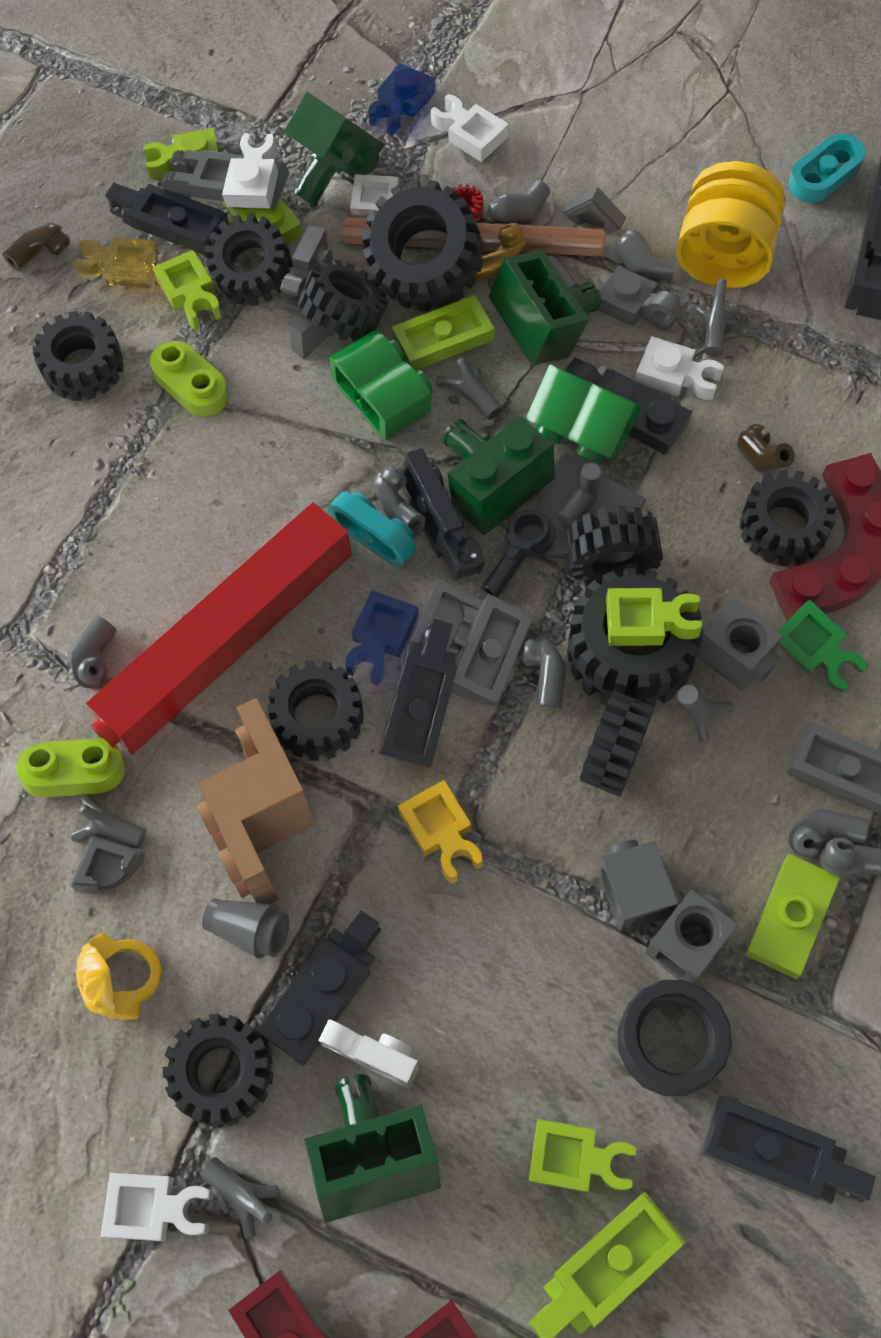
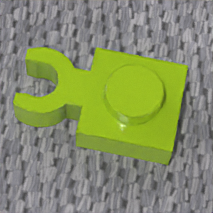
[143,128,218,180]
[153,250,222,329]
[606,588,702,646]
[528,1119,637,1193]

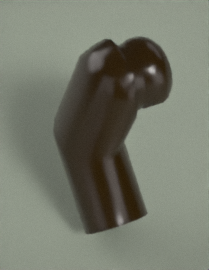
[2,223,70,271]
[737,424,795,472]

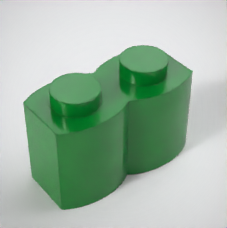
[329,330,433,440]
[526,365,642,464]

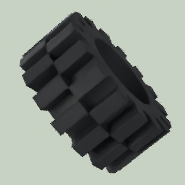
[205,213,293,306]
[298,259,389,342]
[740,470,837,567]
[567,506,663,585]
[579,691,655,797]
[162,1014,274,1127]

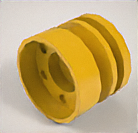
[676,161,786,289]

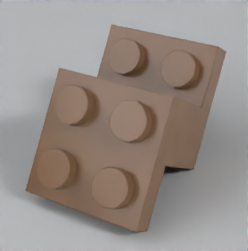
[196,698,315,904]

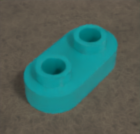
[789,133,866,203]
[328,492,416,567]

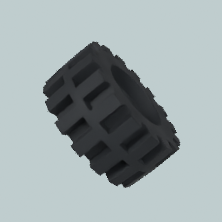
[33,311,124,401]
[267,660,364,761]

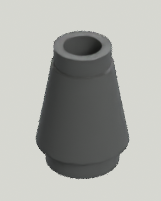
[202,898,289,959]

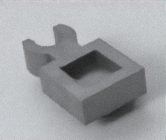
[280,224,333,311]

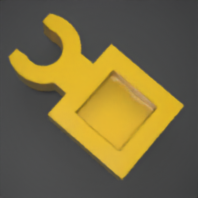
[398,780,482,884]

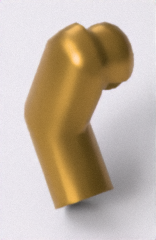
[473,223,527,282]

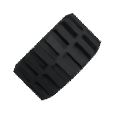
[362,180,484,311]
[567,568,703,706]

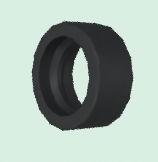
[617,980,732,1096]

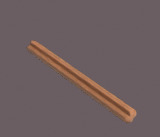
[342,217,606,257]

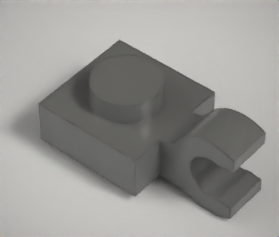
[598,266,680,331]

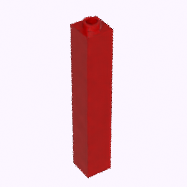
[86,502,352,755]

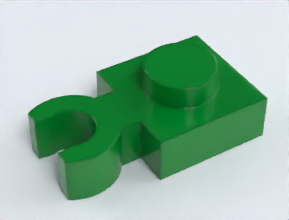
[778,600,868,692]

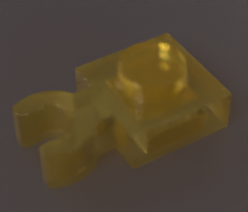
[74,237,160,289]

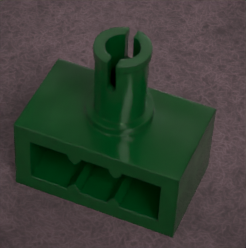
[284,91,385,207]
[489,249,601,366]
[442,416,555,535]
[304,1074,441,1223]

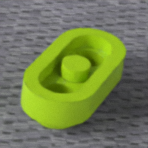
[150,341,229,417]
[16,738,126,797]

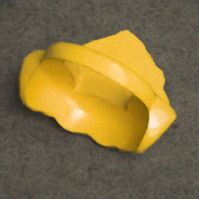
[76,933,162,1021]

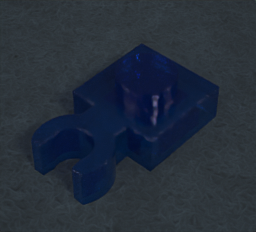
[368,63,435,135]
[345,590,419,685]

